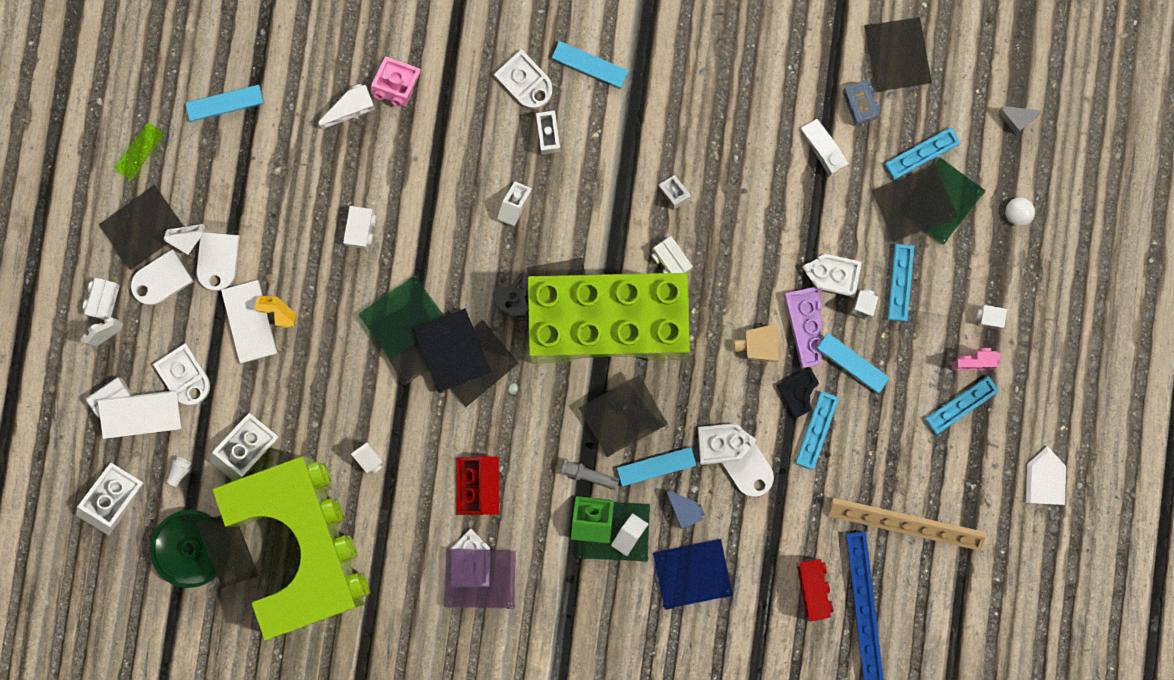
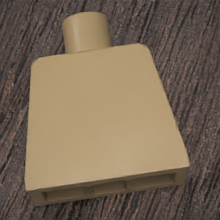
[734,324,779,362]

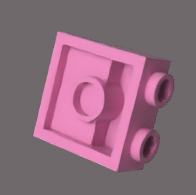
[371,56,421,107]
[952,348,1000,370]

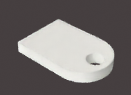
[494,49,552,109]
[197,233,240,291]
[131,249,194,305]
[153,343,210,405]
[722,434,774,497]

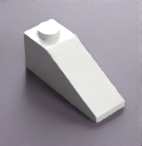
[319,84,375,129]
[801,119,848,177]

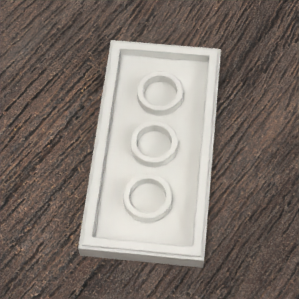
[221,280,278,364]
[98,391,181,439]

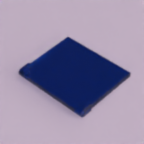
[653,539,733,610]

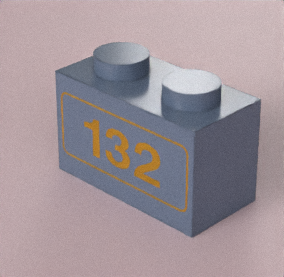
[842,80,880,127]

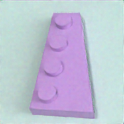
[783,287,822,369]

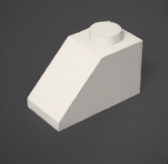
[497,181,532,226]
[850,289,878,320]
[351,443,385,475]

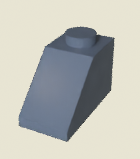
[667,491,705,529]

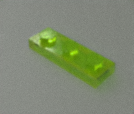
[115,122,164,180]

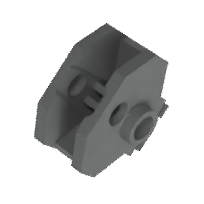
[492,273,529,318]

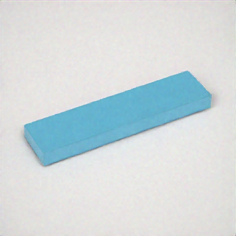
[552,41,629,89]
[186,85,264,122]
[884,127,961,181]
[887,244,915,322]
[816,333,889,394]
[925,376,999,435]
[795,391,839,470]
[617,447,696,487]

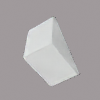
[658,175,691,210]
[164,224,205,255]
[611,513,648,556]

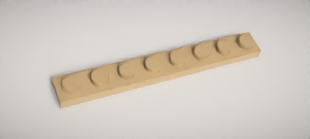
[829,498,986,551]

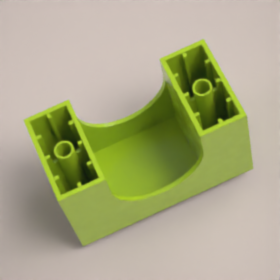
[528,273,690,364]
[212,456,371,640]

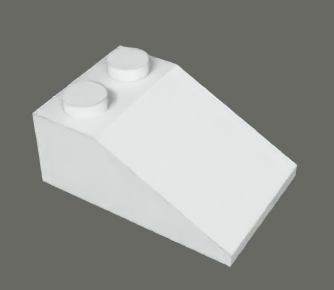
[209,413,279,481]
[76,463,143,536]

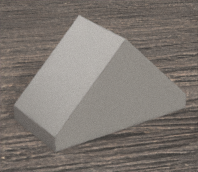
[999,106,1041,134]

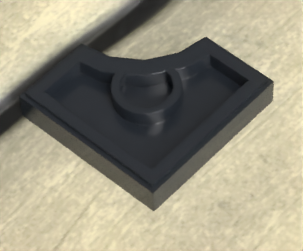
[776,367,819,419]

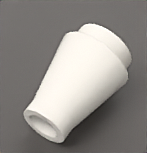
[167,457,191,487]

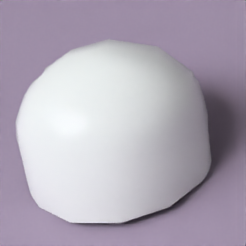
[1005,197,1035,226]

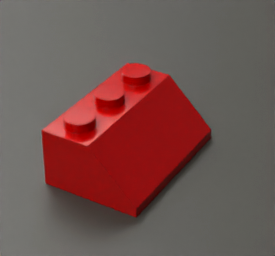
[456,456,499,515]
[796,559,833,622]

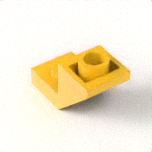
[255,296,297,328]

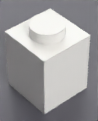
[976,305,1007,330]

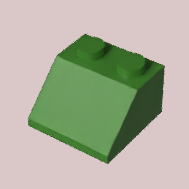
[571,496,614,543]

